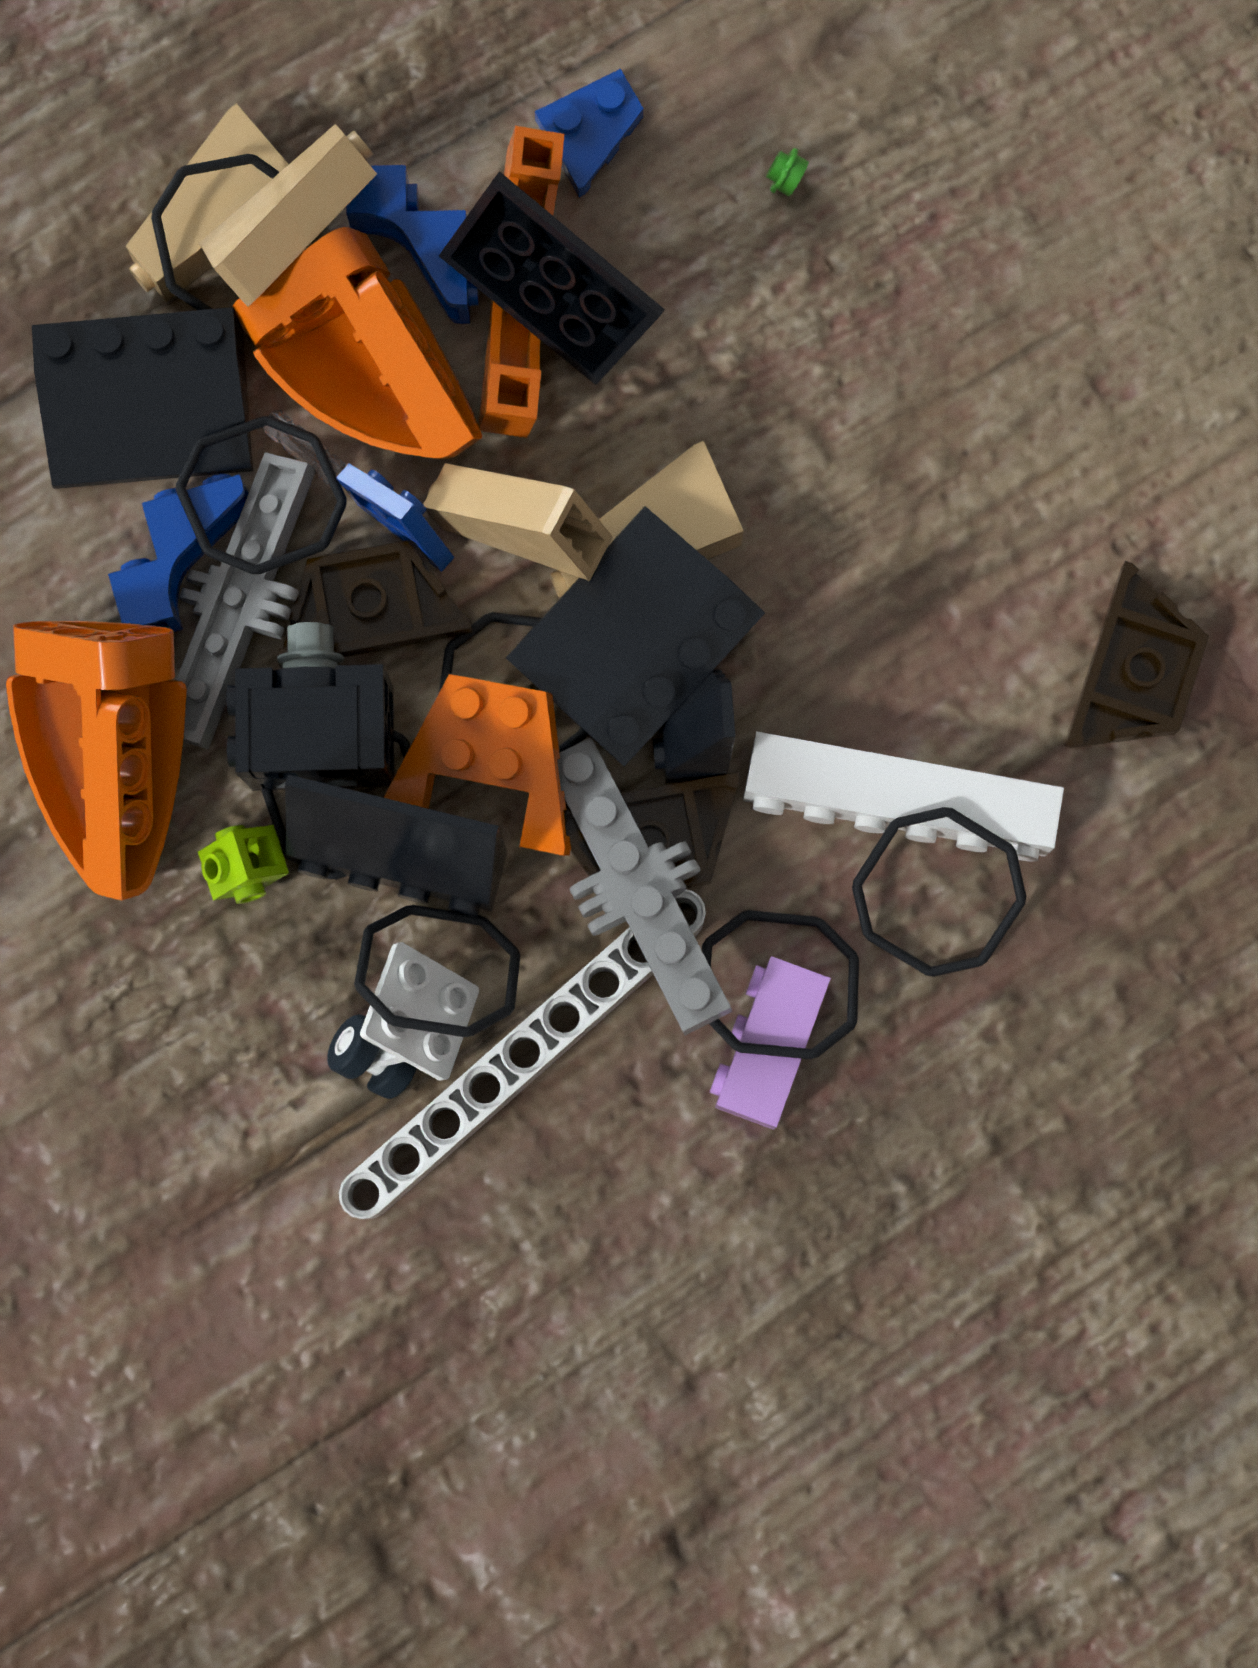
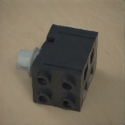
[226,622,395,791]

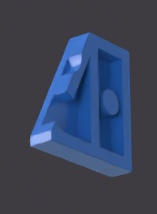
[535,69,644,197]
[336,463,454,572]

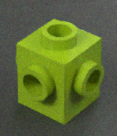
[198,825,289,904]

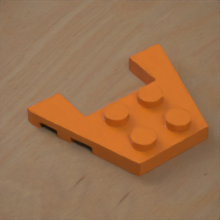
[384,674,571,856]

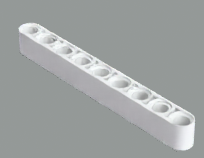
[339,889,706,1219]

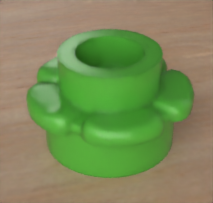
[766,148,809,197]

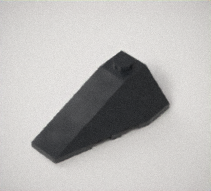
[653,669,736,784]

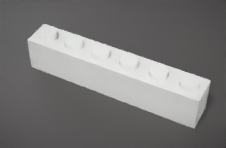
[743,731,1064,862]

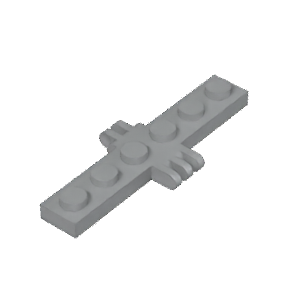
[176,452,316,749]
[557,737,732,1036]

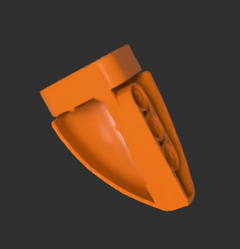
[232,227,482,459]
[6,621,187,901]

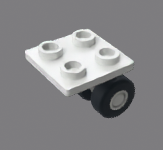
[327,942,479,1099]

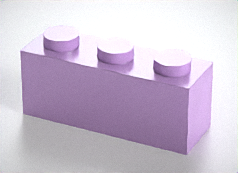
[709,956,831,1130]

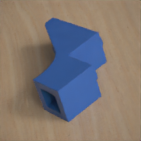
[346,165,479,324]
[108,474,249,632]

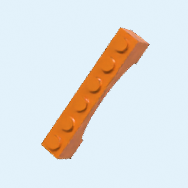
[479,125,565,438]

